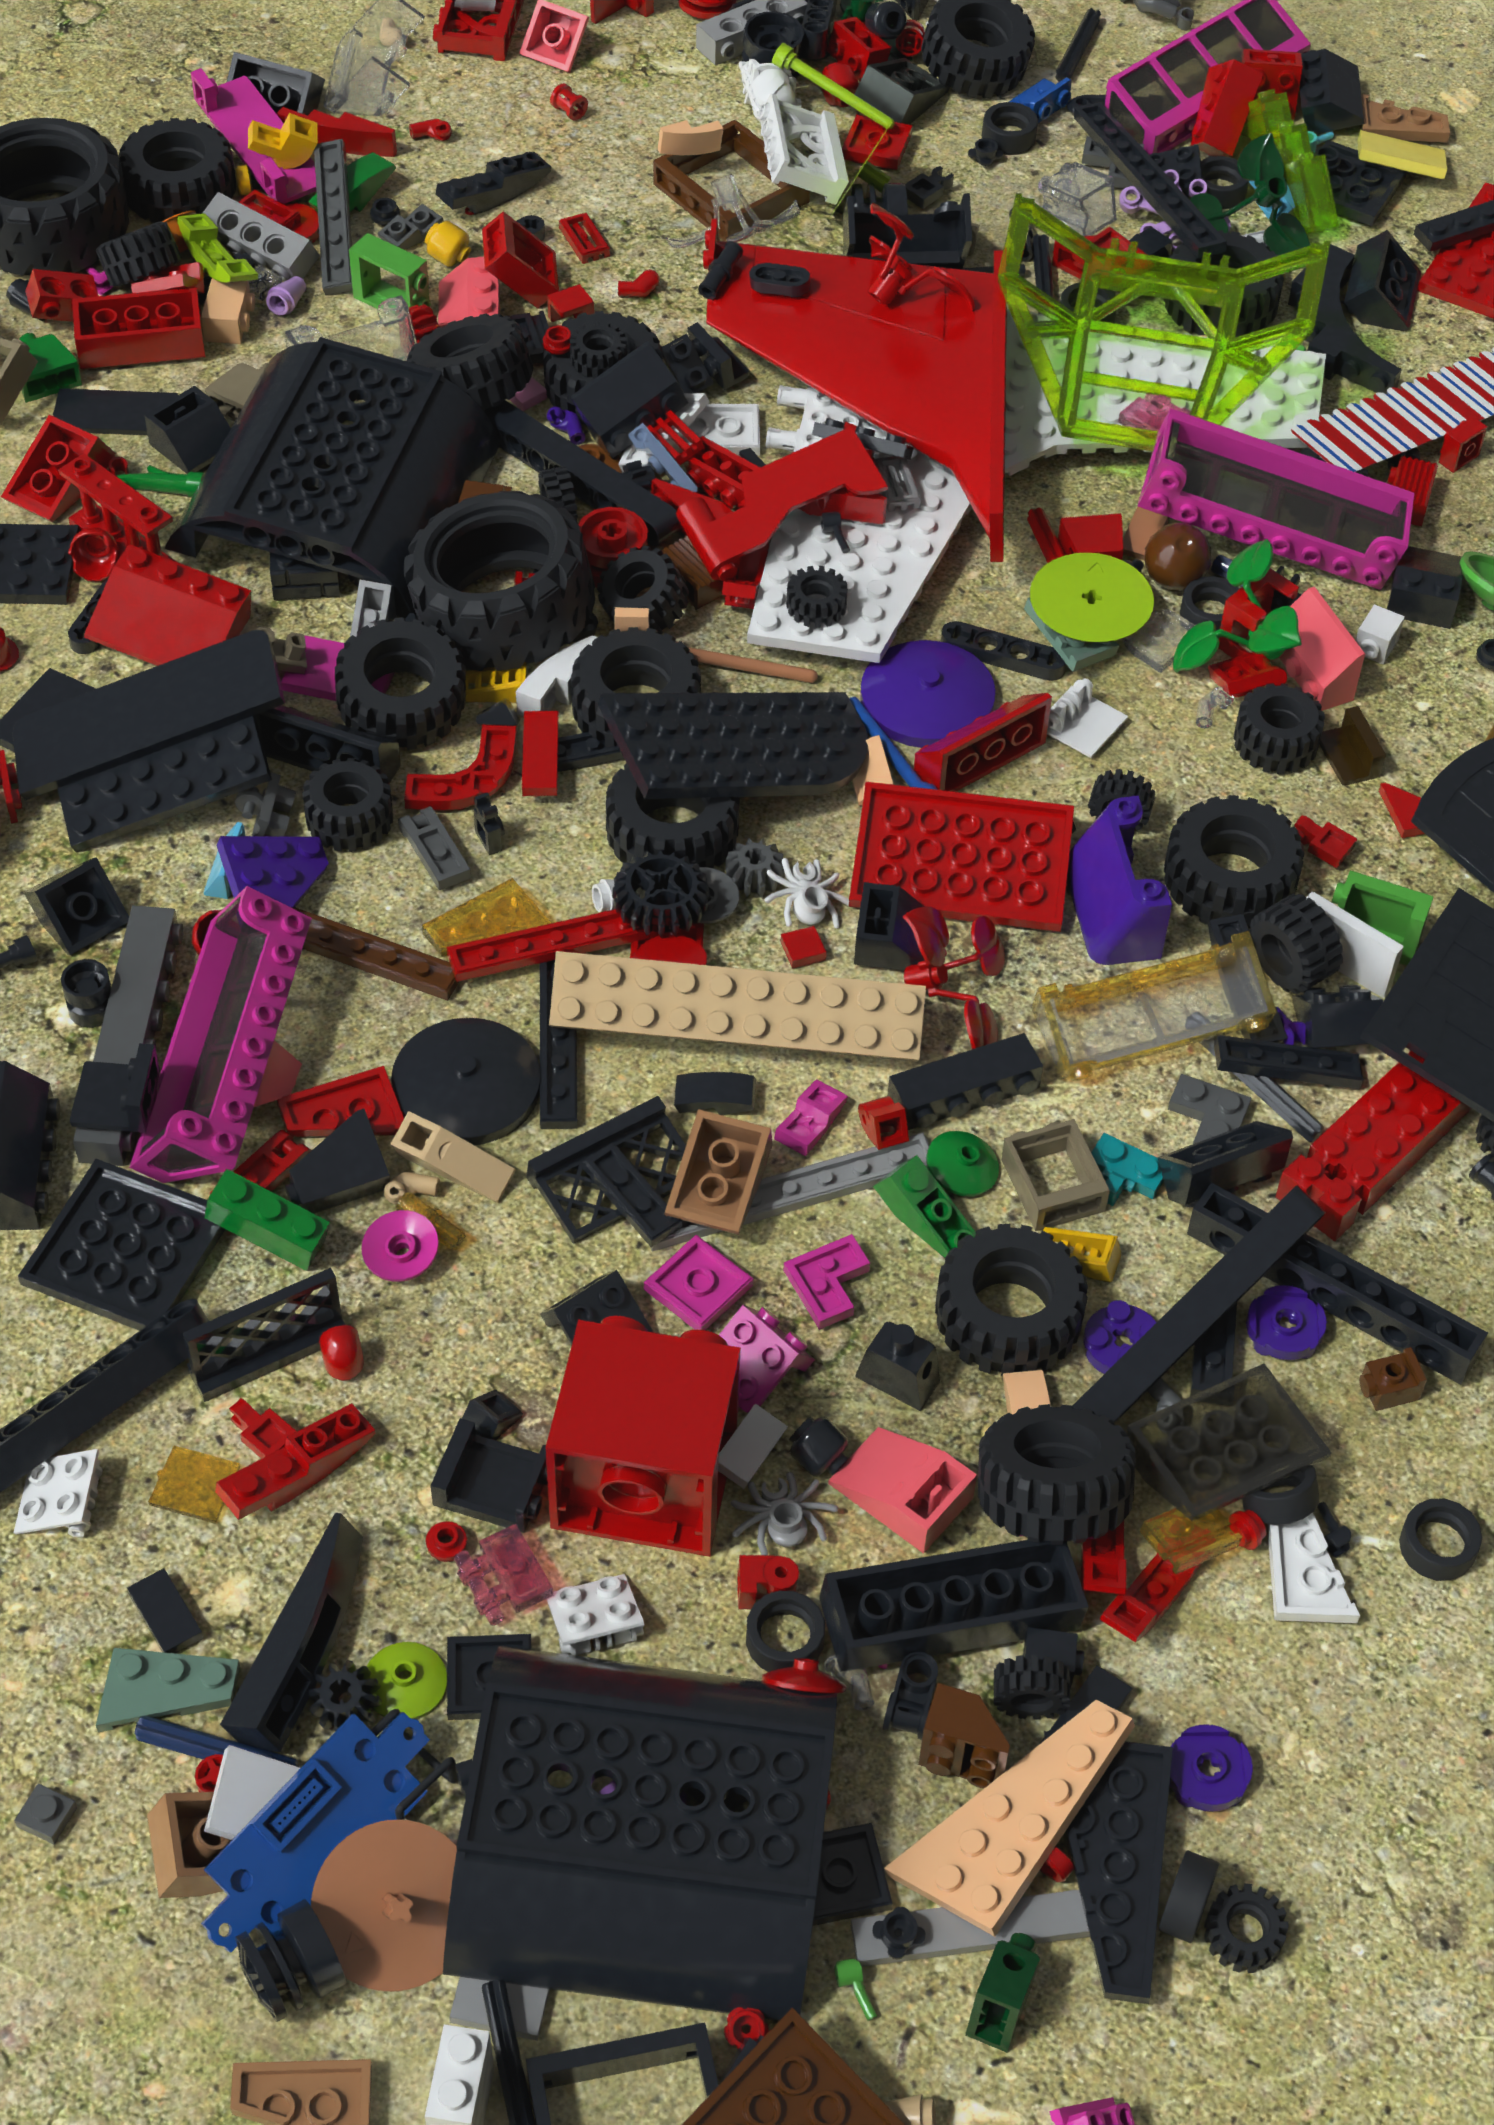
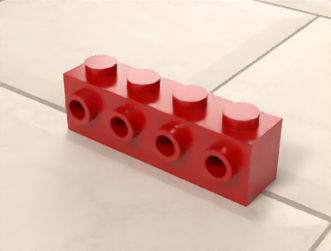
[680,436,760,510]

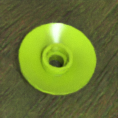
[367,1642,447,1720]

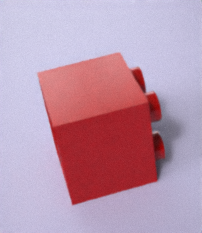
[546,1316,741,1557]

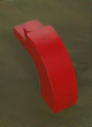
[722,538,772,609]

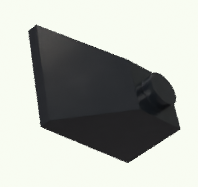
[23,857,129,955]

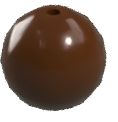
[1145,522,1211,591]

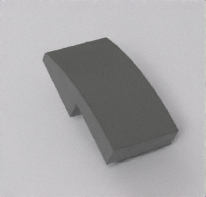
[377,204,444,250]

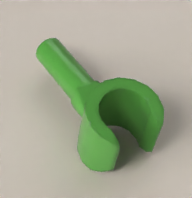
[834,1959,877,2021]

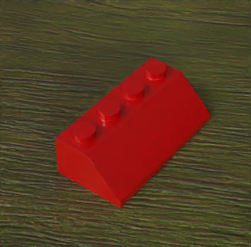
[914,693,1052,792]

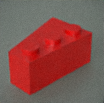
[1190,59,1263,157]

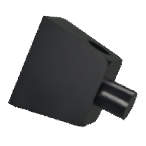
[855,1322,940,1411]

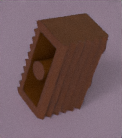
[660,535,723,610]

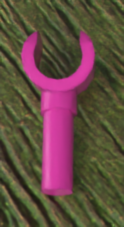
[85,266,113,295]

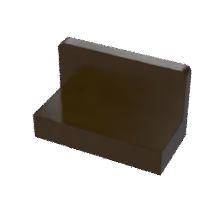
[1319,706,1386,786]

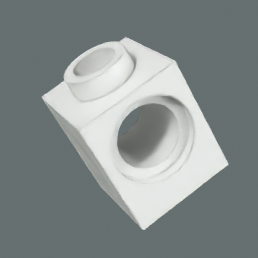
[1356,604,1405,664]

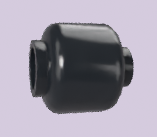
[865,1,907,40]
[789,1416,849,1477]

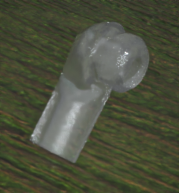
[1195,687,1234,729]
[824,1655,875,1710]

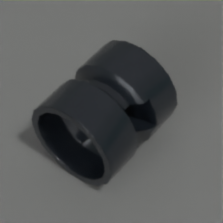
[61,959,111,1028]

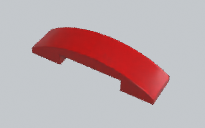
[1100,1519,1216,1643]
[1081,1521,1126,1595]

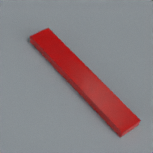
[447,909,665,982]

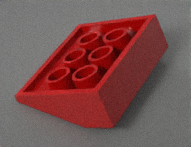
[84,544,251,666]

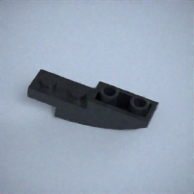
[435,152,551,214]

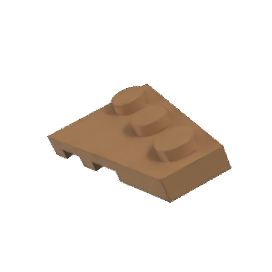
[1360,93,1450,143]
[230,2059,372,2125]

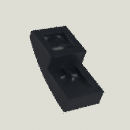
[674,1072,756,1115]

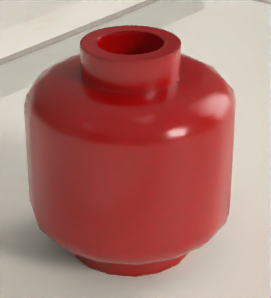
[819,62,859,108]

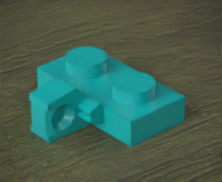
[1091,1133,1164,1206]

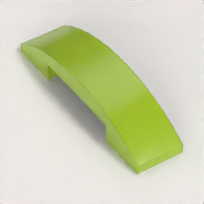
[177,214,258,283]

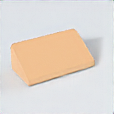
[852,735,893,806]

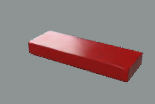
[522,711,559,796]

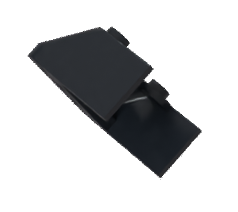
[843,193,972,269]

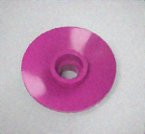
[361,1210,439,1282]

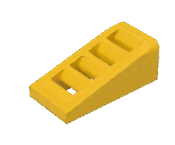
[466,662,527,703]
[1043,1227,1121,1282]

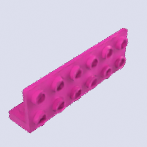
[191,68,316,204]

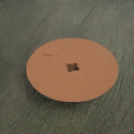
[311,1820,457,1992]

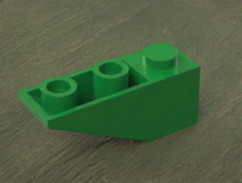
[873,1155,976,1258]

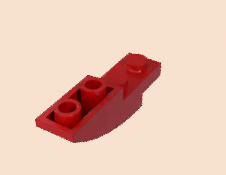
[215,1403,376,1520]

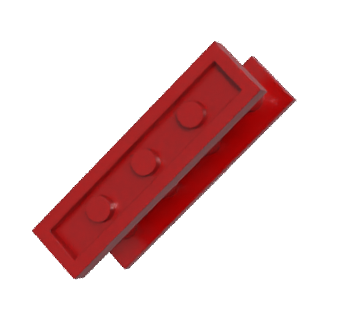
[58,453,175,561]

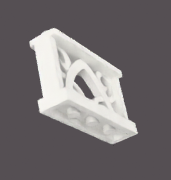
[758,93,849,205]

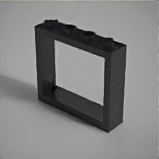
[526,2022,718,2125]

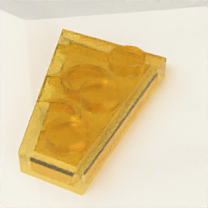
[422,878,551,957]

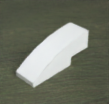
[516,635,597,717]

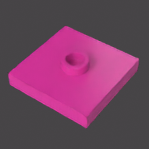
[644,1235,754,1330]

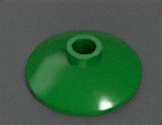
[926,1131,999,1197]

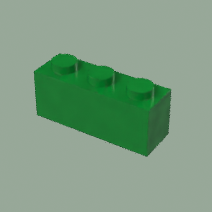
[204,1169,330,1271]

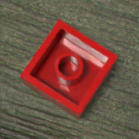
[1438,416,1488,473]

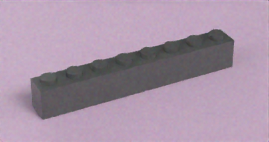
[73,905,183,1166]

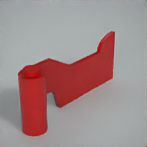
[676,426,888,581]

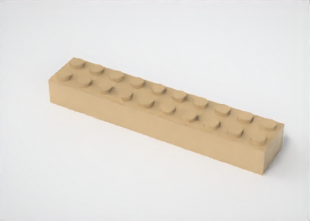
[549,951,926,1061]

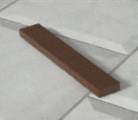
[293,907,460,1001]

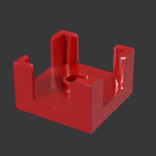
[1218,568,1299,658]

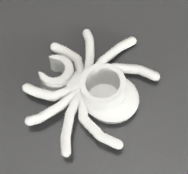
[765,858,849,928]

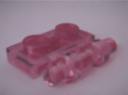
[1118,390,1194,454]
[454,1524,554,1626]

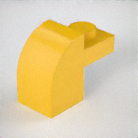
[248,113,318,169]

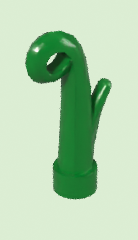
[117,465,206,498]

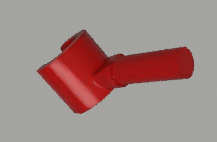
[108,447,129,476]

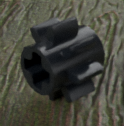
[620,460,655,493]

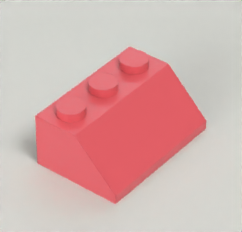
[438,257,500,328]
[1279,586,1365,711]

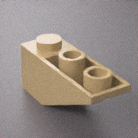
[391,1111,516,1203]

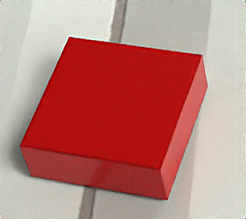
[780,926,827,969]

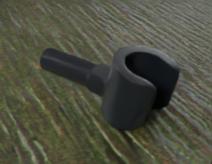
[821,512,850,553]
[1317,1502,1351,1557]

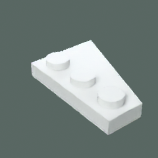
[1267,1513,1360,1623]

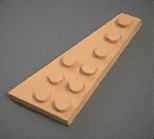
[884,1700,1135,1937]

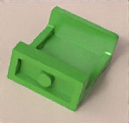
[1332,870,1434,966]

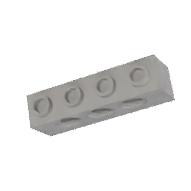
[696,0,807,65]
[202,192,320,281]

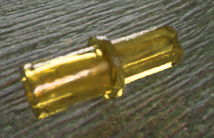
[396,1192,466,1250]

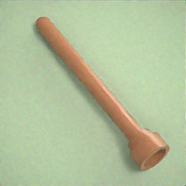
[676,642,818,683]

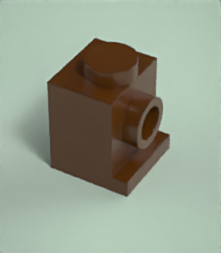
[1359,1347,1427,1411]

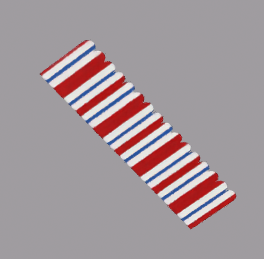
[1291,347,1494,472]

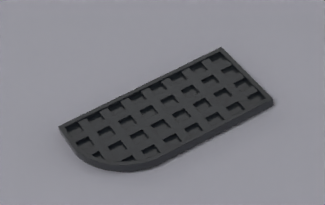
[597,692,868,799]

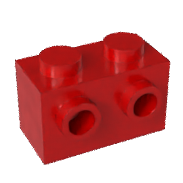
[827,17,891,81]

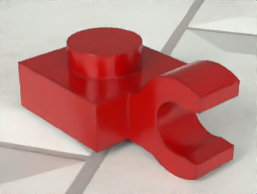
[1294,815,1357,868]
[229,1398,297,1459]

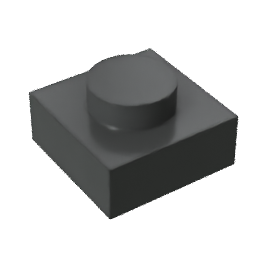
[14,1783,77,1845]

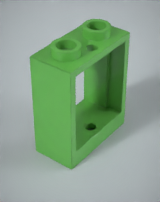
[349,233,431,319]

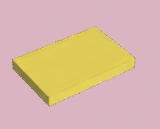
[1357,130,1447,179]

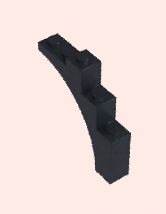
[1288,243,1402,395]

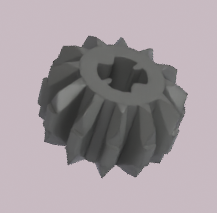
[726,838,784,898]

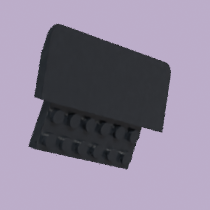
[12,630,285,853]

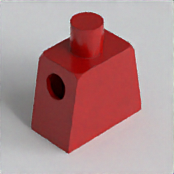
[1058,513,1123,560]

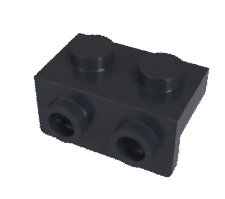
[687,322,749,390]

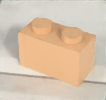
[201,278,255,344]

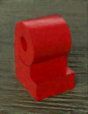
[858,1096,909,1150]
[737,1555,799,1610]

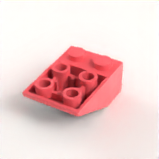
[828,1427,977,1554]

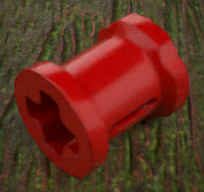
[550,83,588,121]

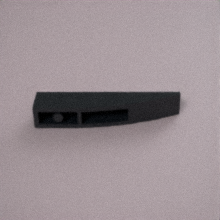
[220,1513,363,1752]

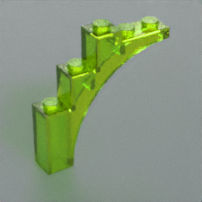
[1241,89,1339,234]

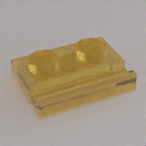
[1140,1495,1242,1574]

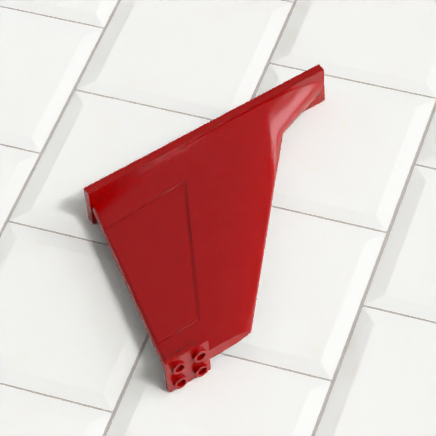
[703,218,1007,562]

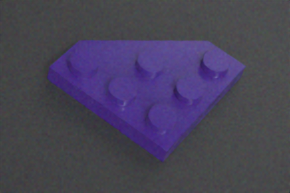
[216,836,329,929]

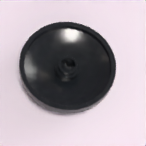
[391,1018,540,1146]

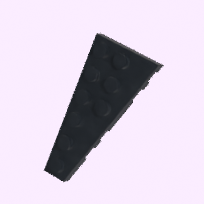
[1044,1731,1173,2004]

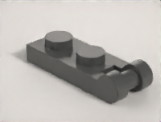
[398,806,471,890]

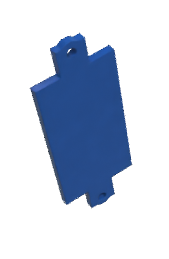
[201,1712,430,1953]

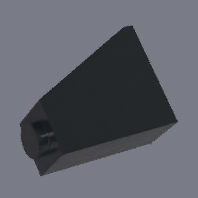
[285,1109,390,1214]

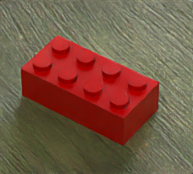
[72,287,205,369]

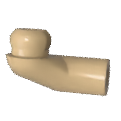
[384,1172,440,1204]

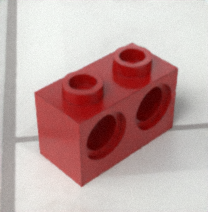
[25,269,99,322]

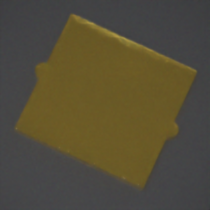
[148,1445,241,1524]

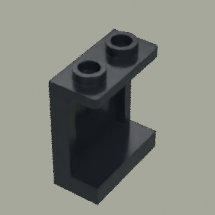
[430,1418,548,1533]

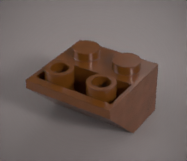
[918,1683,1010,1788]

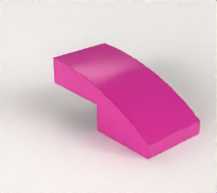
[774,1079,848,1156]

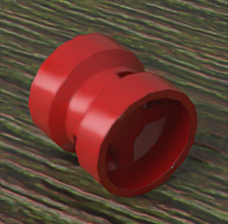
[896,20,925,56]

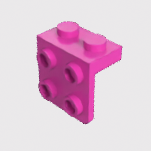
[719,1305,815,1413]

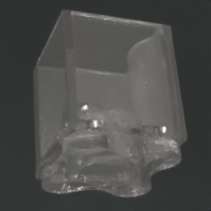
[1038,162,1117,237]

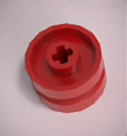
[578,507,648,588]

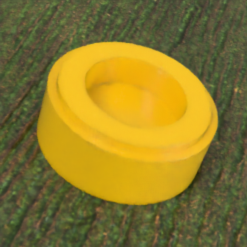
[235,164,251,196]

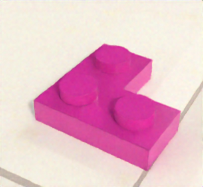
[783,1234,870,1330]

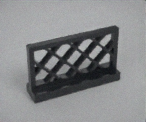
[526,1096,686,1244]
[183,1268,345,1402]

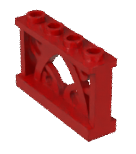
[433,0,525,62]

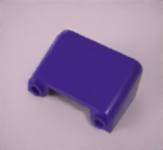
[1067,796,1172,965]

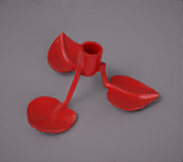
[868,203,975,311]
[903,906,1005,1049]

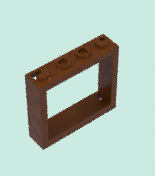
[653,119,810,242]

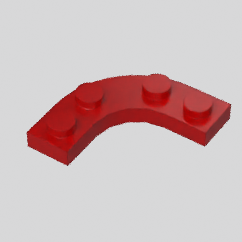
[404,725,517,810]

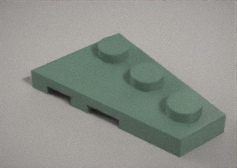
[1024,597,1119,672]
[96,1648,241,1733]

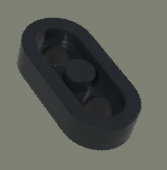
[749,263,811,298]

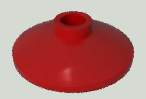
[762,1658,846,1693]

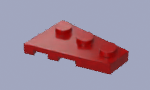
[277,1066,404,1137]

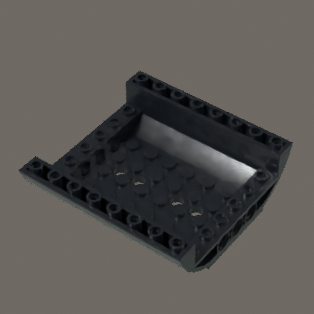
[165,337,500,619]
[443,1645,837,2021]

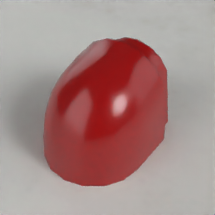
[319,1325,364,1381]

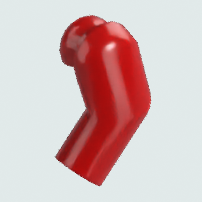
[409,119,452,141]
[618,269,660,297]

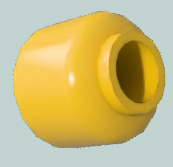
[424,221,471,267]

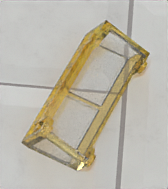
[1031,931,1277,1081]

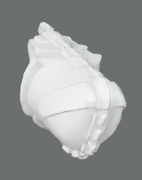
[738,59,802,122]

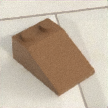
[665,1109,773,1235]
[147,1792,232,1898]

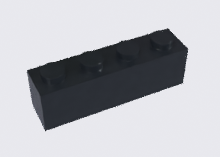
[887,1033,1043,1130]

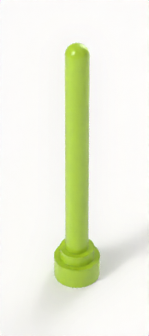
[772,43,895,130]

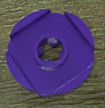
[1246,1285,1327,1360]
[1083,1300,1157,1374]
[1169,1724,1253,1812]

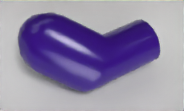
[547,406,585,445]

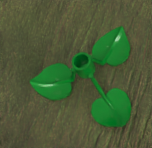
[1173,539,1302,673]

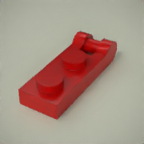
[210,1130,312,1194]

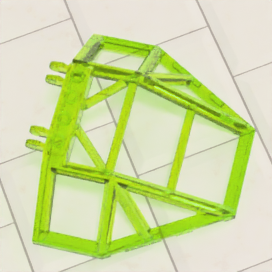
[998,193,1331,456]

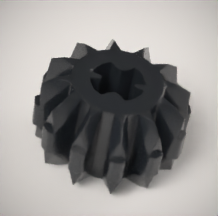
[308,1660,382,1731]

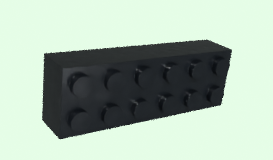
[819,1540,1089,1672]

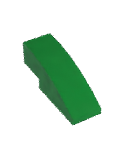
[308,152,396,213]

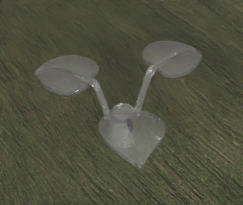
[665,174,800,248]

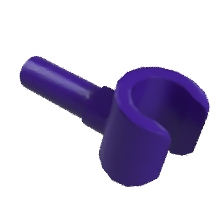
[1277,1007,1306,1045]

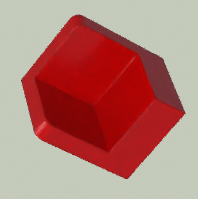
[547,284,594,322]

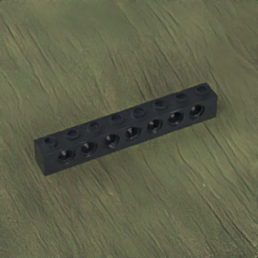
[1187,1183,1488,1385]

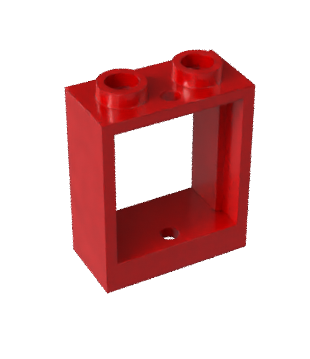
[482,211,559,309]

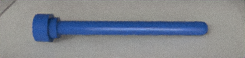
[849,697,938,790]

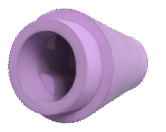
[266,276,306,315]

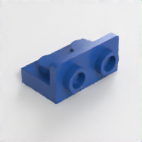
[1009,77,1072,123]

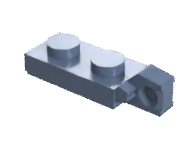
[628,423,698,493]

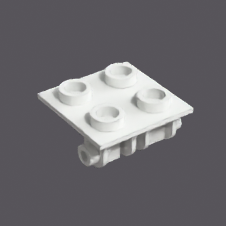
[1047,678,1128,758]
[14,1449,103,1537]
[545,1574,644,1656]

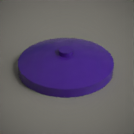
[860,640,996,748]

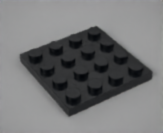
[18,1159,225,1331]

